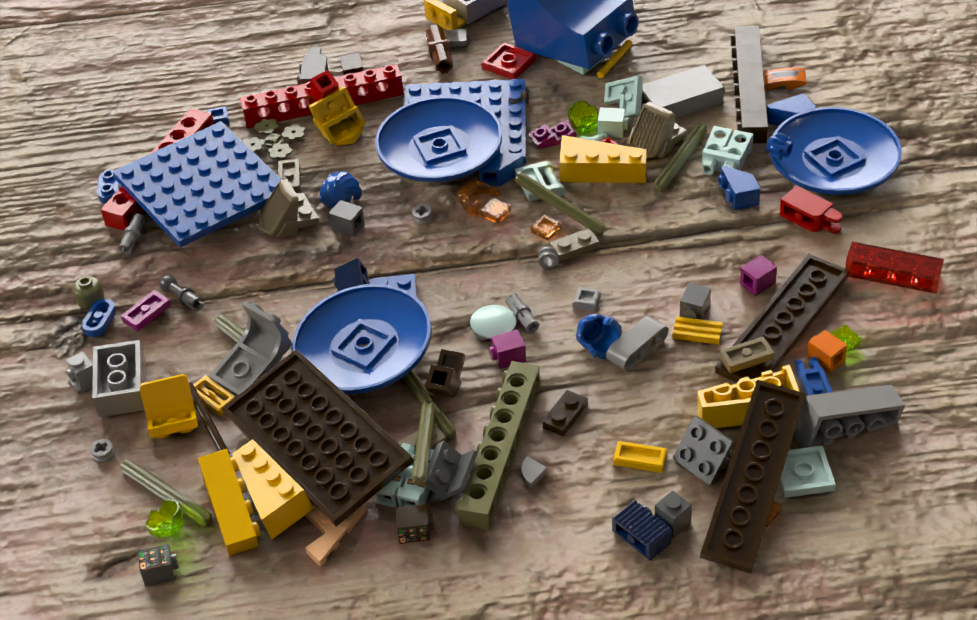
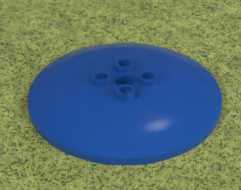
[375,96,502,182]
[771,107,902,195]
[292,284,432,394]

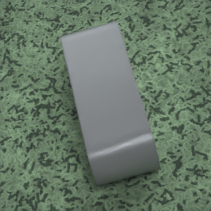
[606,315,669,371]

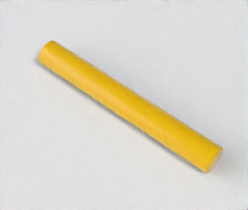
[597,39,633,78]

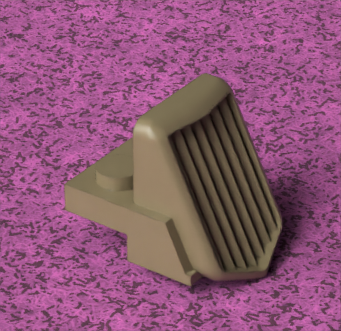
[627,102,687,159]
[259,179,319,239]

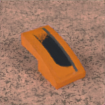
[763,68,807,91]

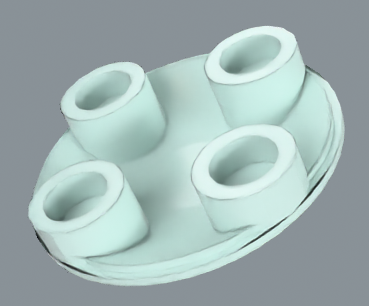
[470,305,516,340]

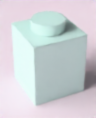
[598,107,629,138]

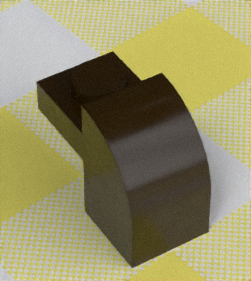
[425,349,466,397]

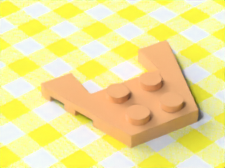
[305,500,367,567]

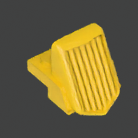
[309,87,366,146]

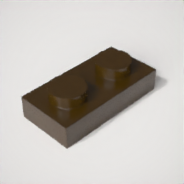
[542,390,588,437]

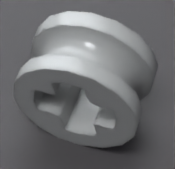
[412,204,433,224]
[538,246,558,269]
[90,439,115,463]

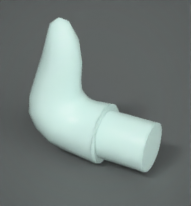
[580,132,608,141]

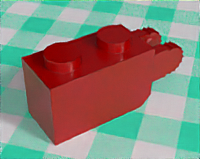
[779,185,843,234]

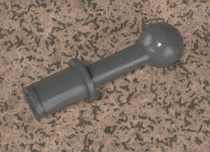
[159,275,204,311]

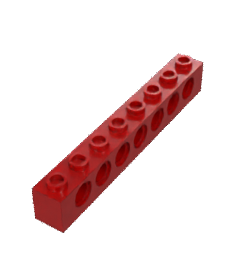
[240,64,404,128]
[101,108,214,231]

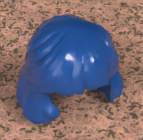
[319,171,362,209]
[576,314,622,360]

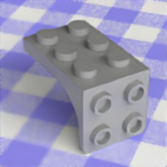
[209,301,292,396]

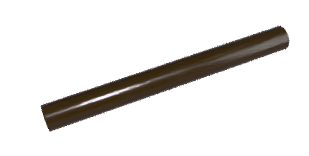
[189,383,230,455]

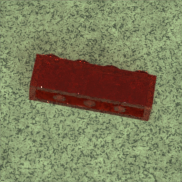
[845,241,944,294]

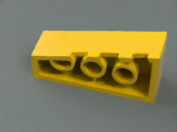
[560,135,646,183]
[697,365,800,428]
[233,439,313,539]
[198,449,261,556]

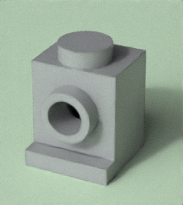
[66,352,93,394]

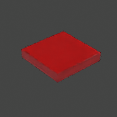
[481,42,536,80]

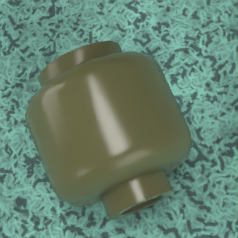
[72,276,105,310]

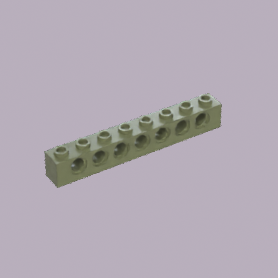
[455,361,541,530]

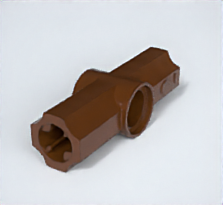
[426,25,453,74]

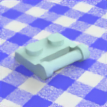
[515,161,565,201]

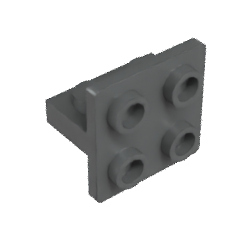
[673,416,734,485]
[425,440,478,505]

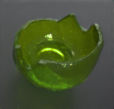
[567,100,599,133]
[146,500,184,539]

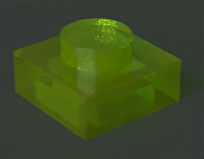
[830,325,862,352]

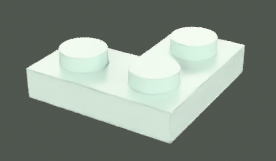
[604,76,643,119]

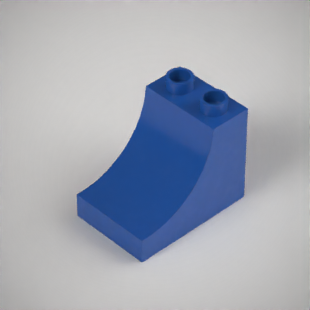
[507,0,639,69]

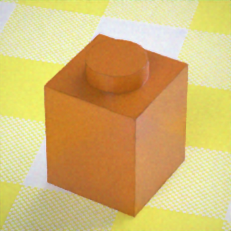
[807,330,847,373]

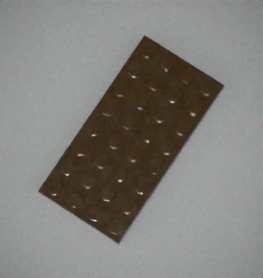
[222,349,414,527]

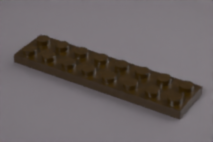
[715,253,850,383]
[700,379,806,574]

